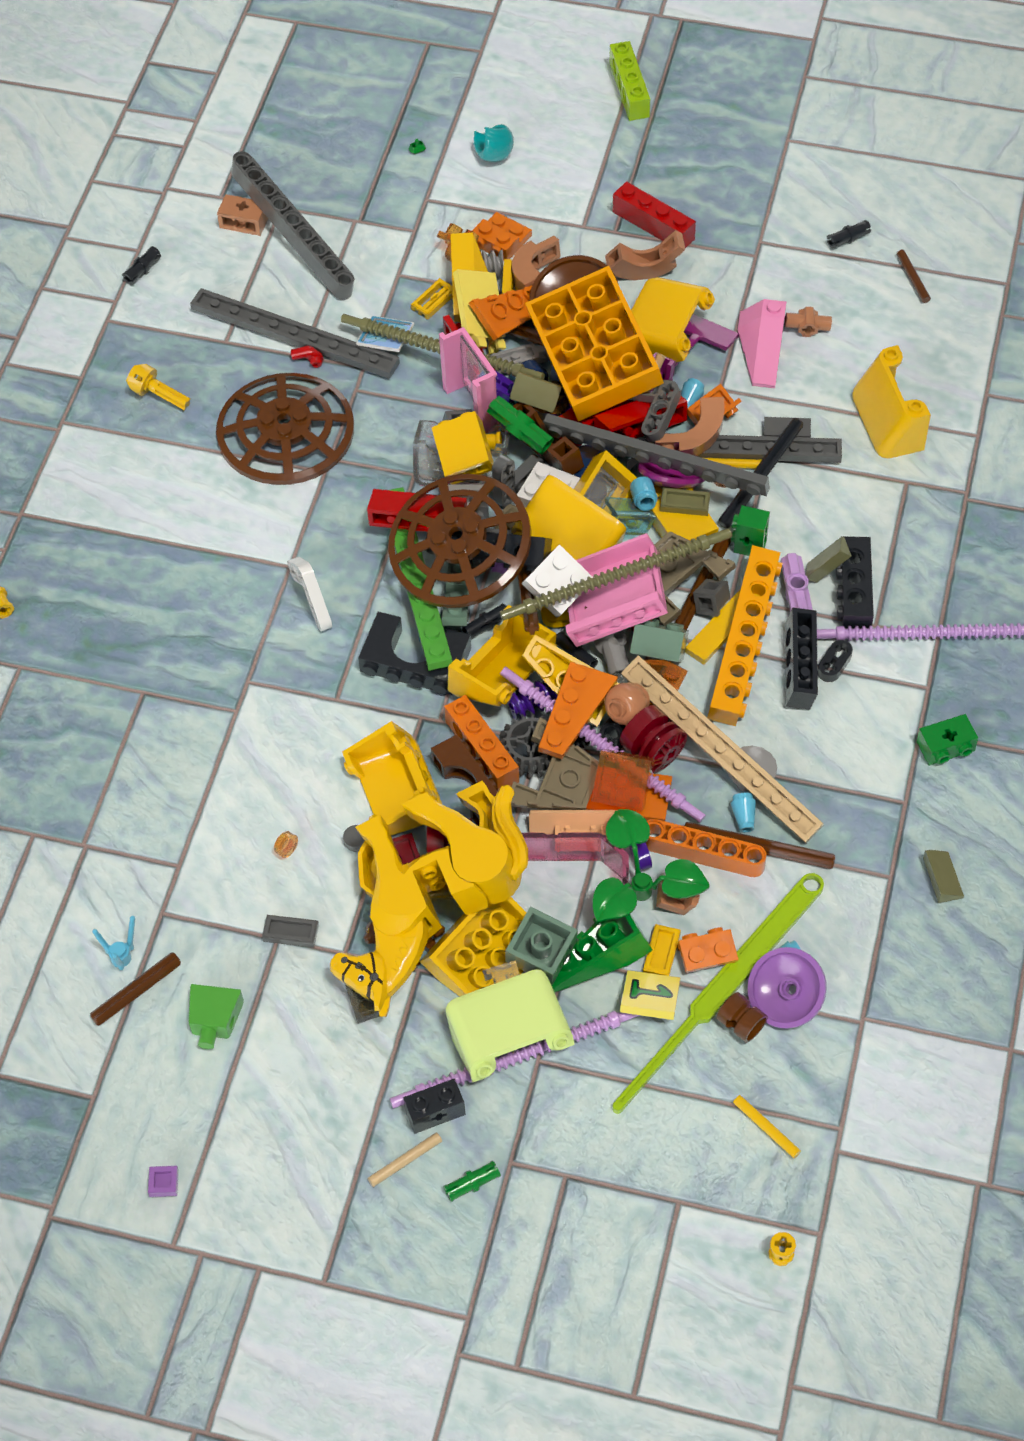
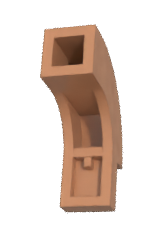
[605,230,685,280]
[512,236,561,291]
[655,397,724,456]

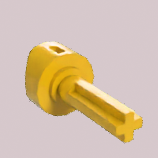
[126,364,191,410]

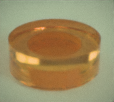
[274,831,298,858]

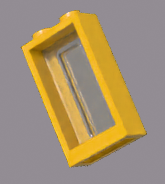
[574,450,637,519]

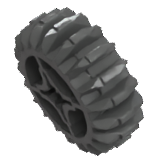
[499,713,553,779]

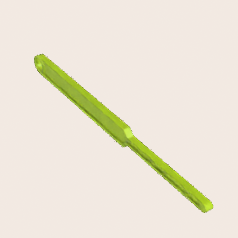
[613,873,824,1114]

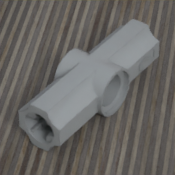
[594,630,629,677]

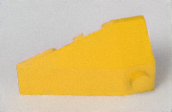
[451,233,488,322]
[522,635,620,727]

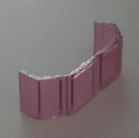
[522,832,629,885]

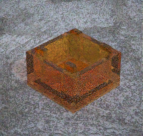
[591,748,654,812]

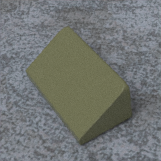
[509,372,562,413]
[805,536,851,583]
[923,850,964,903]

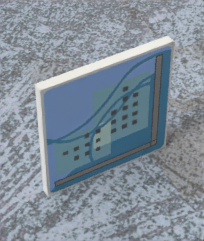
[356,316,414,352]

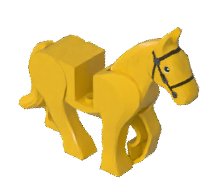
[330,781,528,1017]

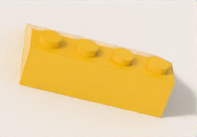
[419,897,526,997]

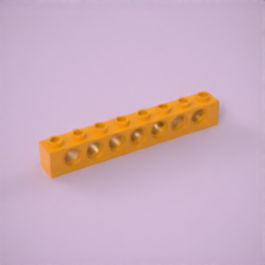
[707,545,783,726]

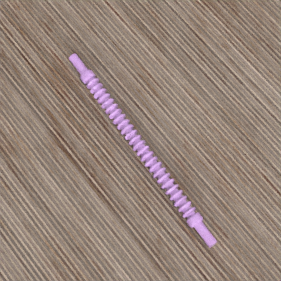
[817,623,1024,641]
[500,667,706,823]
[389,1011,640,1109]

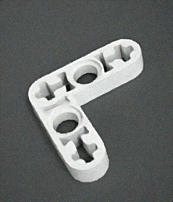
[287,557,332,632]

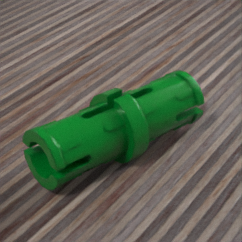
[443,1160,501,1202]

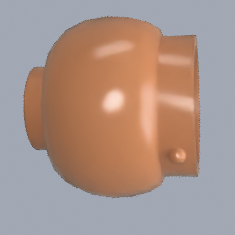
[604,682,650,725]

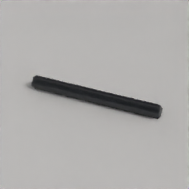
[719,418,803,529]

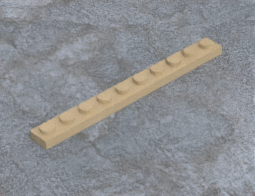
[621,655,824,844]

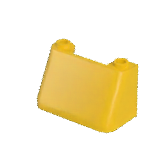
[631,277,715,362]
[852,345,931,458]
[511,475,626,560]
[448,605,557,706]
[342,721,443,836]

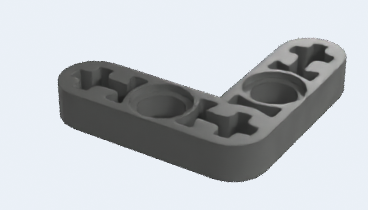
[628,380,681,442]
[492,454,545,508]

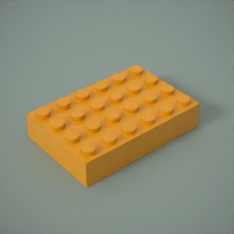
[525,266,664,421]

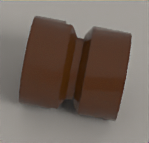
[716,992,768,1043]

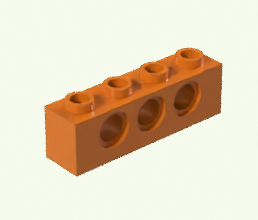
[444,695,519,792]

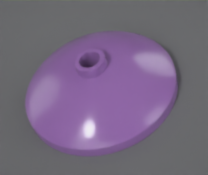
[748,947,827,1029]

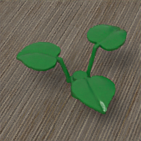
[593,809,710,922]

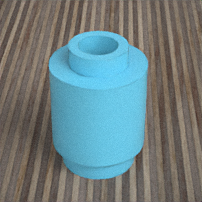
[630,477,657,511]

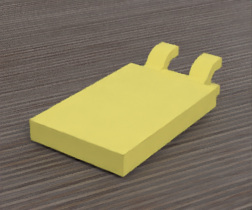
[453,269,506,354]

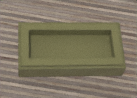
[660,488,711,516]

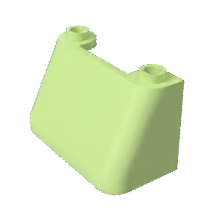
[446,969,575,1082]

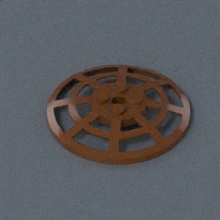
[216,373,354,485]
[388,474,532,608]

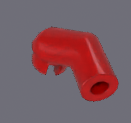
[291,346,324,368]

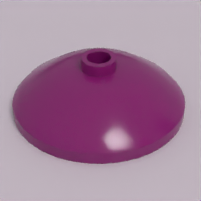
[638,462,705,490]

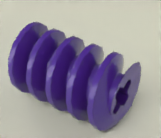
[507,680,557,720]

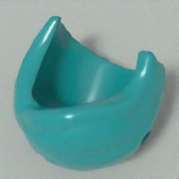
[473,124,514,162]

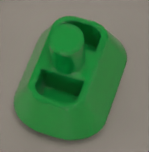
[409,139,426,154]

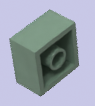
[630,619,689,662]
[505,906,578,985]

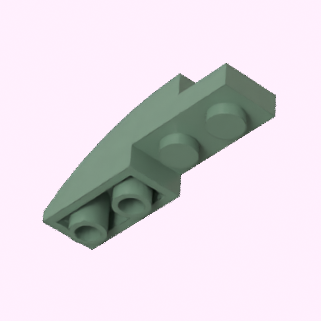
[442,560,473,626]

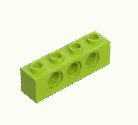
[609,41,650,121]

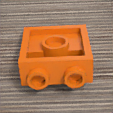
[470,212,532,261]

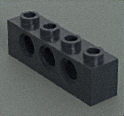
[452,531,552,571]
[836,536,874,629]
[785,607,818,710]

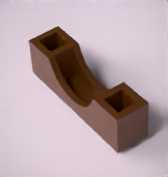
[513,402,584,475]
[431,734,498,826]

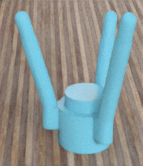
[92,916,135,970]

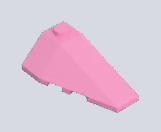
[737,299,787,388]

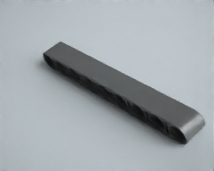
[231,151,354,300]

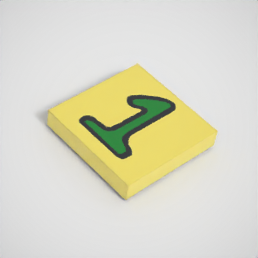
[620,970,680,1020]

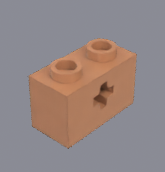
[217,194,268,236]

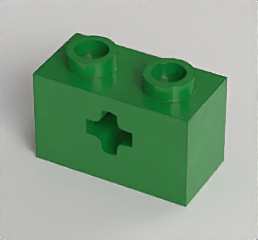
[731,505,770,556]
[916,714,978,766]

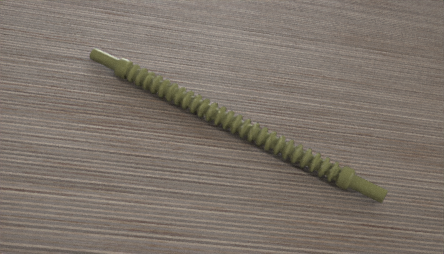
[341,314,545,380]
[500,528,732,621]

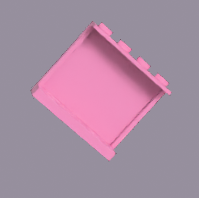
[565,533,668,647]

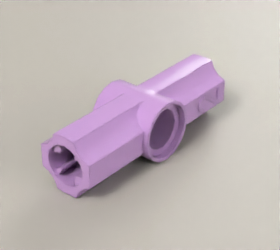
[780,553,813,611]

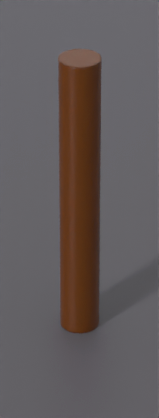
[897,249,931,303]

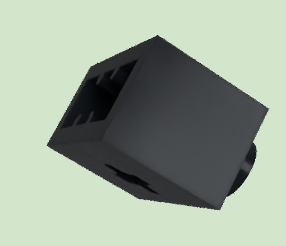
[403,1078,466,1134]

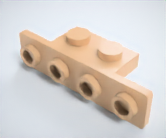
[529,810,617,850]

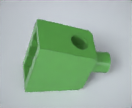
[189,984,244,1049]

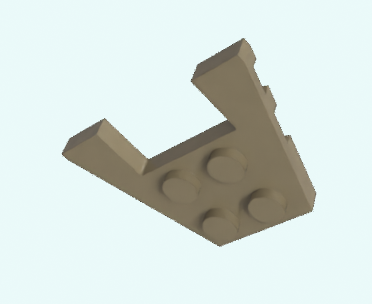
[654,531,736,626]
[511,717,603,810]

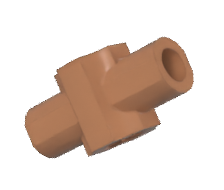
[784,307,832,337]

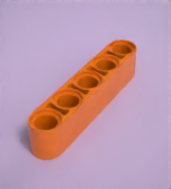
[646,819,766,877]

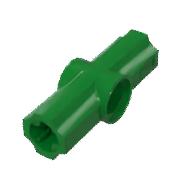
[486,396,554,454]

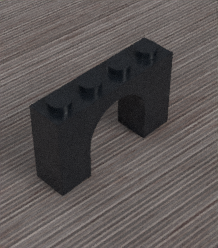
[358,611,471,695]

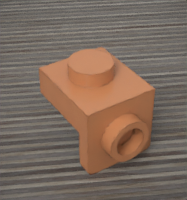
[656,881,699,915]

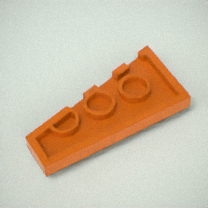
[538,661,618,759]

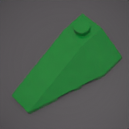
[552,914,653,992]

